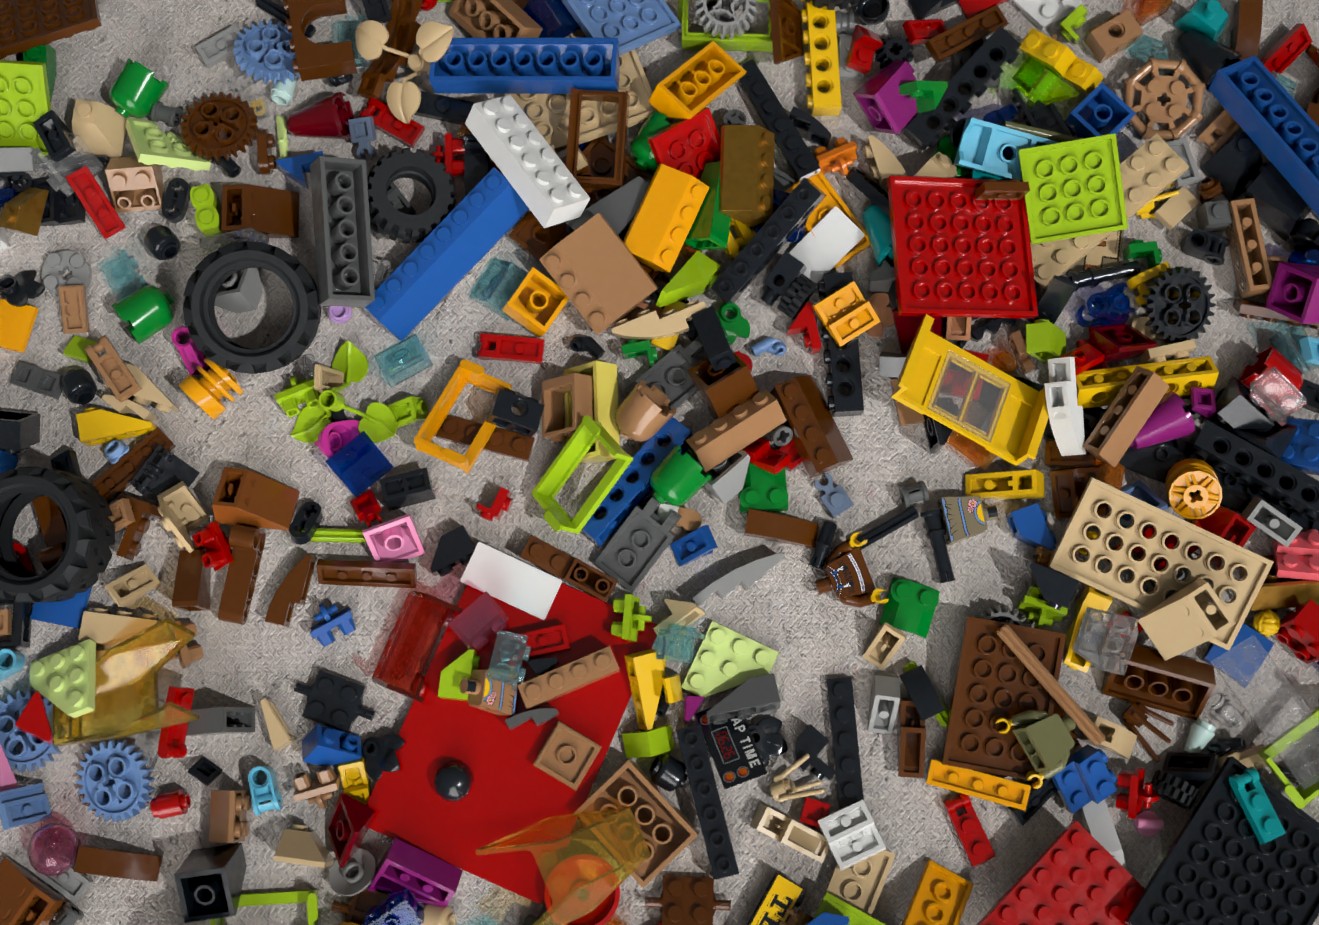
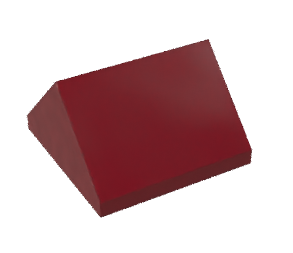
[892,308,945,354]
[1089,323,1157,362]
[326,793,375,867]

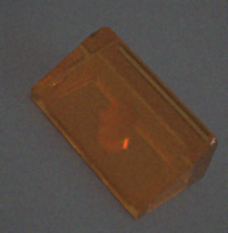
[946,431,997,470]

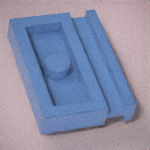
[0,783,53,830]

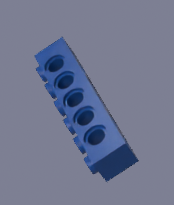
[581,417,693,547]

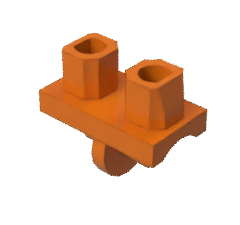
[814,137,857,176]

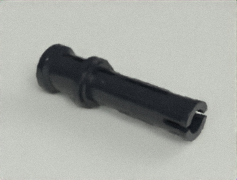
[1067,260,1141,292]
[920,509,955,584]

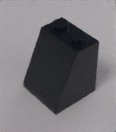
[1243,161,1312,242]
[174,843,247,923]

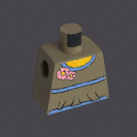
[937,496,998,546]

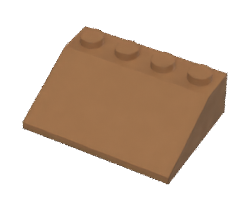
[539,212,658,335]
[574,759,699,888]

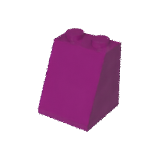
[853,60,917,134]
[1265,262,1319,324]

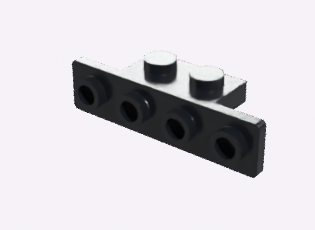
[1012,88,1073,136]

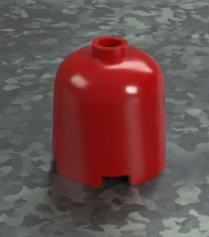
[1238,346,1303,406]

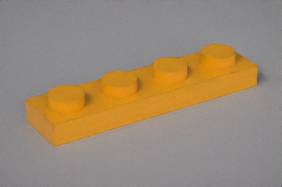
[926,759,1031,811]

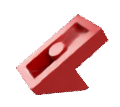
[846,24,883,75]
[787,302,822,355]

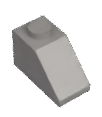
[1240,496,1302,548]
[867,675,900,734]

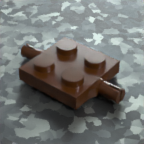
[645,876,731,925]
[331,887,417,925]

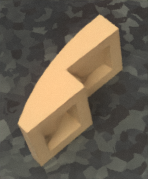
[1153,187,1200,231]
[101,395,157,423]

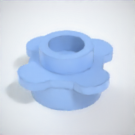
[104,439,130,464]

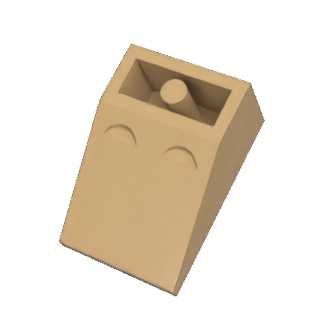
[1137,578,1236,661]

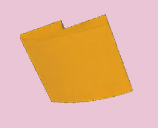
[812,281,881,347]
[0,299,39,353]

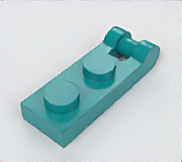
[1229,767,1286,844]

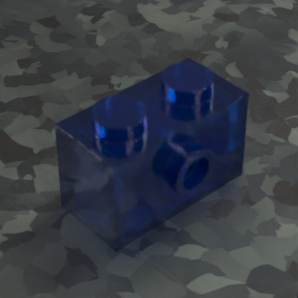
[363,889,424,925]

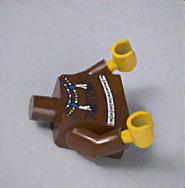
[814,531,889,608]

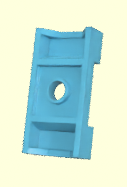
[953,117,1060,181]

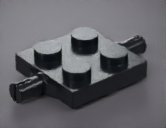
[294,669,376,733]

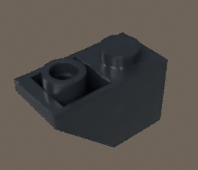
[430,525,475,577]

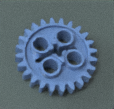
[234,20,300,85]
[0,690,68,772]
[76,739,155,822]

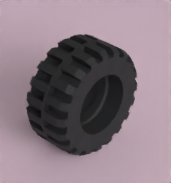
[367,148,456,244]

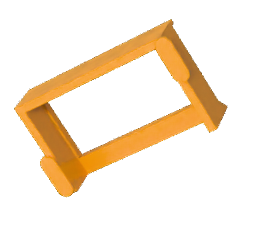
[414,359,512,474]

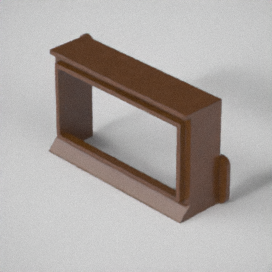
[566,87,630,193]

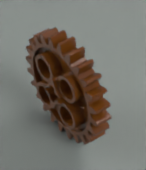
[180,92,258,162]

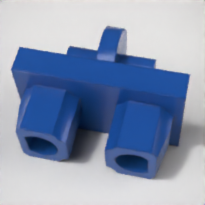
[310,603,356,647]

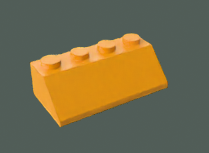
[648,41,747,119]
[623,164,710,273]

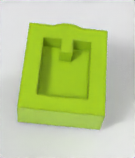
[1060,4,1088,44]
[388,396,429,428]

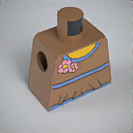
[460,668,519,716]

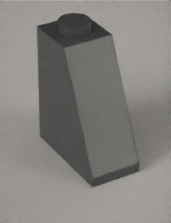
[186,707,255,736]

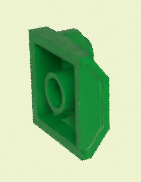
[738,463,788,514]
[879,577,940,639]

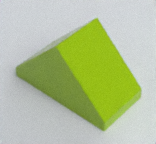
[622,725,675,758]

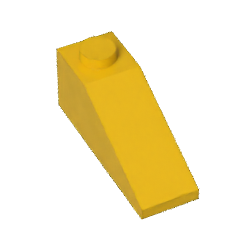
[76,408,158,447]
[965,469,1045,499]
[625,649,666,731]

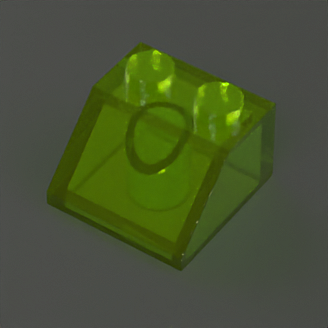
[1012,56,1079,105]

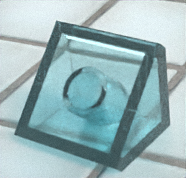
[469,258,526,321]
[1269,324,1319,376]
[374,333,433,388]

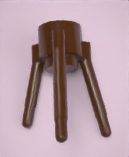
[1121,702,1174,762]

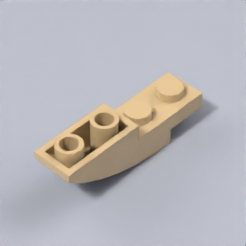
[863,135,908,193]
[611,300,707,340]

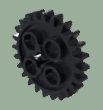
[1141,266,1216,343]

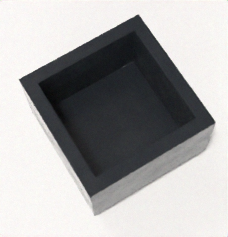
[0,410,40,454]

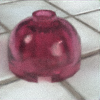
[28,823,81,876]

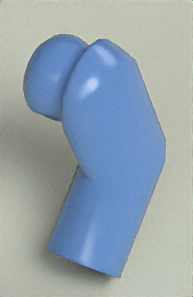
[750,337,787,357]

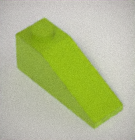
[656,250,721,308]

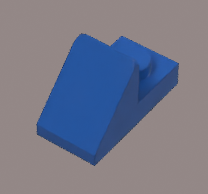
[276,151,325,189]
[670,525,718,567]

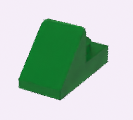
[899,80,948,114]

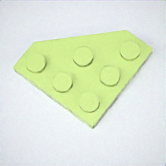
[125,118,211,171]
[682,621,779,698]
[30,639,96,718]

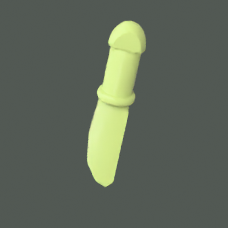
[276,115,290,159]

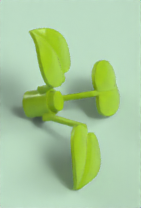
[291,341,397,443]

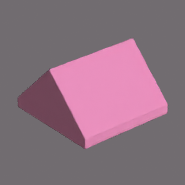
[362,514,425,563]

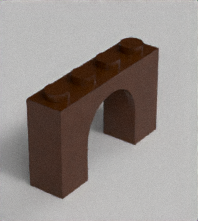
[283,0,357,81]

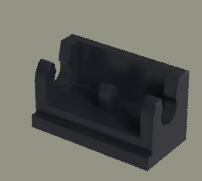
[380,467,436,511]

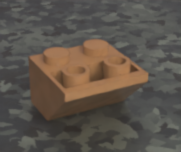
[105,156,164,213]
[209,790,251,843]

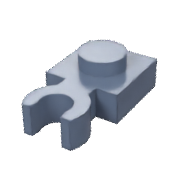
[348,116,377,159]
[814,473,854,518]

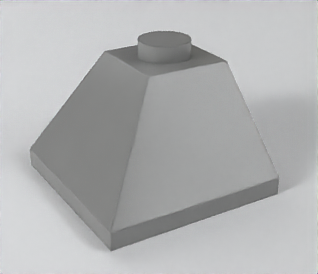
[215,268,263,313]
[695,450,750,505]

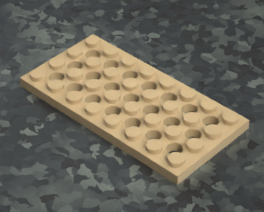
[1047,477,1274,651]

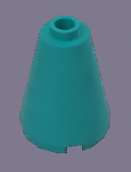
[862,204,894,267]

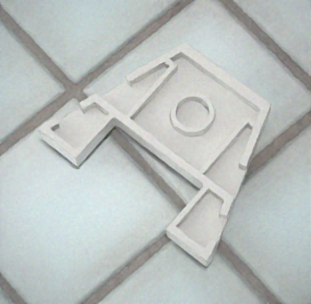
[1009,0,1082,31]

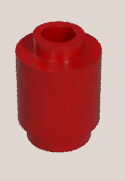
[150,789,191,819]

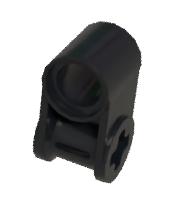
[1180,229,1230,265]

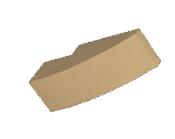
[750,803,829,863]

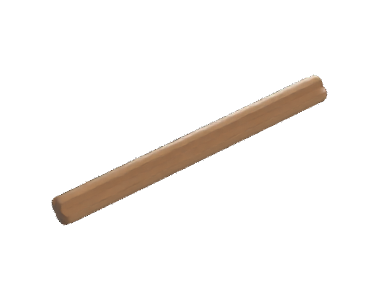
[997,624,1106,745]

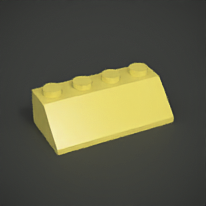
[564,360,620,463]

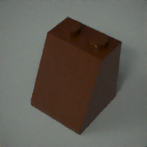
[687,353,759,420]

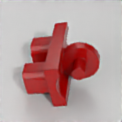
[429,133,465,181]
[192,521,234,571]
[1116,767,1159,819]

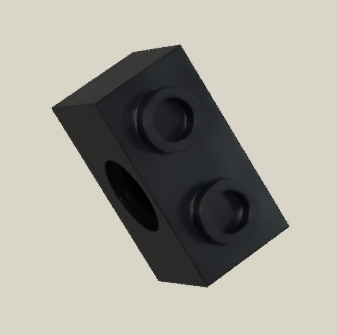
[486,389,545,438]

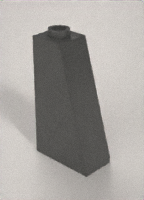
[566,176,651,239]

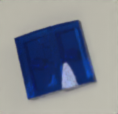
[325,431,394,497]

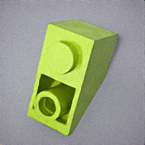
[438,649,480,701]

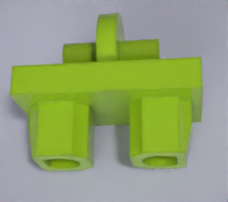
[274,376,321,418]
[1017,586,1068,629]
[611,594,652,642]

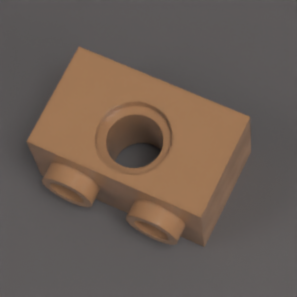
[1085,10,1144,63]

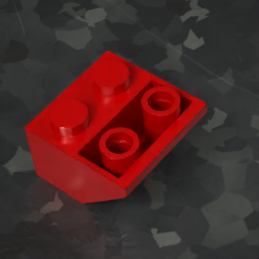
[1194,506,1256,568]
[1275,599,1319,664]

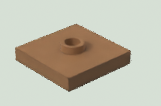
[533,721,602,790]

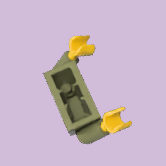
[995,710,1076,789]

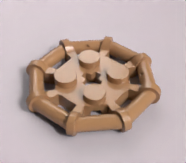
[1124,57,1206,141]

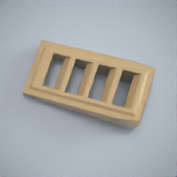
[314,364,344,395]
[260,698,295,751]

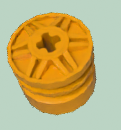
[178,357,244,420]
[1165,458,1222,520]

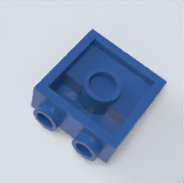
[1051,744,1117,814]

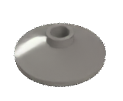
[329,848,377,896]

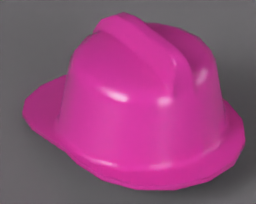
[314,420,369,461]

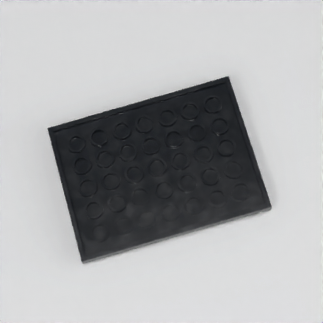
[1124,756,1319,925]

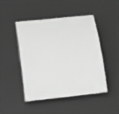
[818,800,886,871]

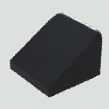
[527,657,558,676]

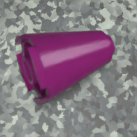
[1129,391,1195,450]

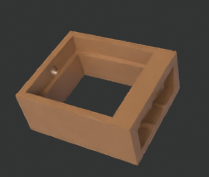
[541,372,593,443]

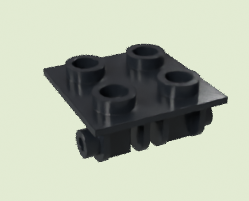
[130,444,200,503]

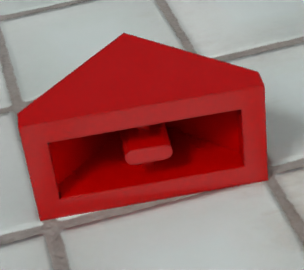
[15,692,55,744]

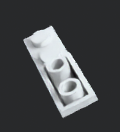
[1044,357,1086,456]

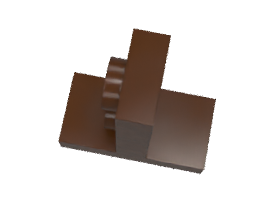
[116,494,163,561]

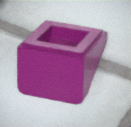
[1190,387,1216,418]
[684,696,704,724]

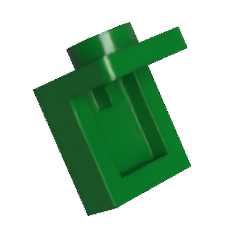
[1122,240,1162,269]
[622,339,658,368]

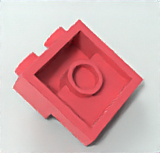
[1272,529,1319,581]

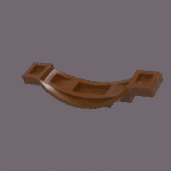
[357,0,423,98]

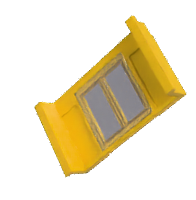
[891,314,1049,466]

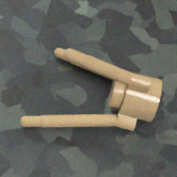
[770,754,825,802]

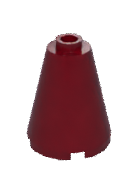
[287,92,354,140]

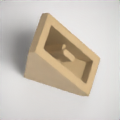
[862,622,907,670]

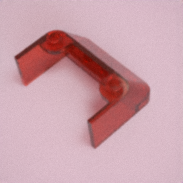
[372,590,463,703]

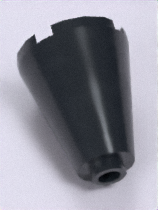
[1177,30,1242,92]

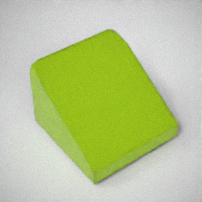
[63,335,98,364]

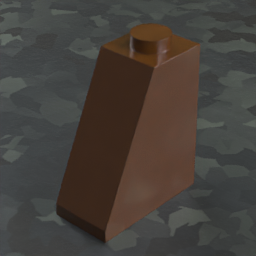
[172,546,211,612]

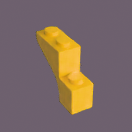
[1019,28,1104,95]
[1063,585,1113,673]

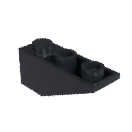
[1027,275,1077,324]

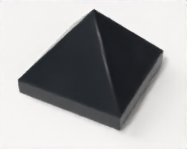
[188,756,223,786]

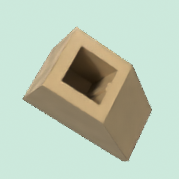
[1082,716,1137,759]

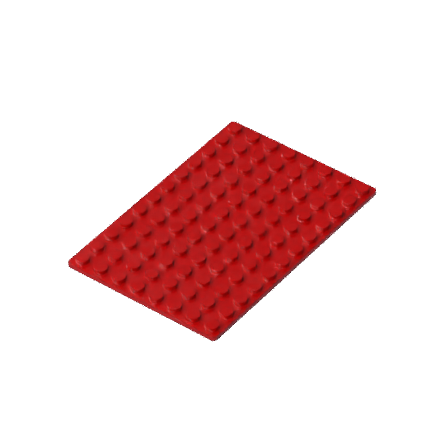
[366,583,658,903]

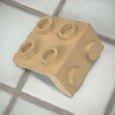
[1130,314,1196,364]
[157,481,210,553]

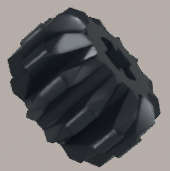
[875,33,914,70]

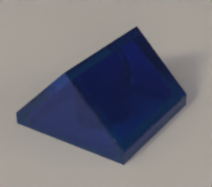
[523,0,580,38]

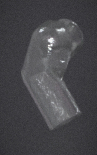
[303,354,315,381]

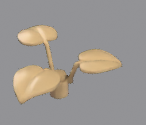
[355,20,455,124]

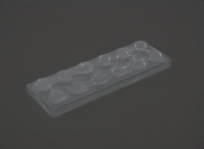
[1211,635,1319,790]

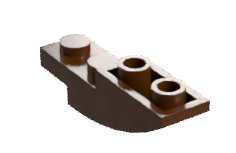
[519,535,618,603]

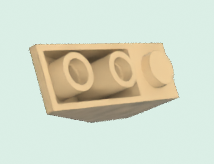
[104,363,179,414]
[78,608,164,645]

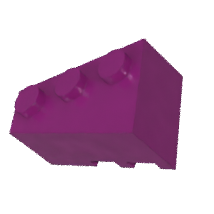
[368,838,463,907]

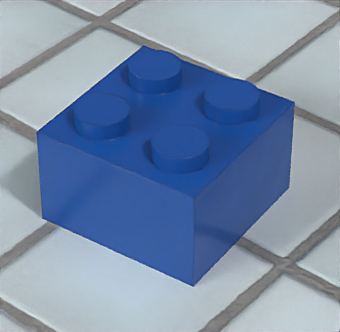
[1065,82,1136,139]
[1280,417,1319,475]

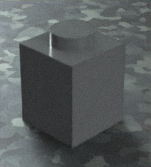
[1196,200,1232,233]

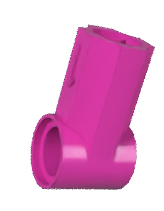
[171,327,210,375]

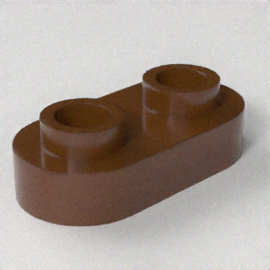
[257,129,276,175]

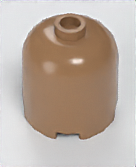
[615,380,676,442]

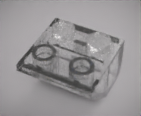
[1073,607,1138,676]

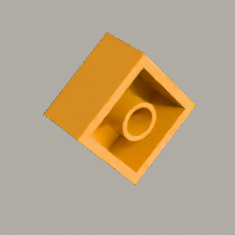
[501,267,569,338]

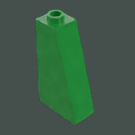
[684,160,731,250]

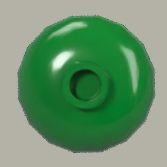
[109,58,169,118]
[630,111,671,172]
[112,285,175,344]
[650,444,712,506]

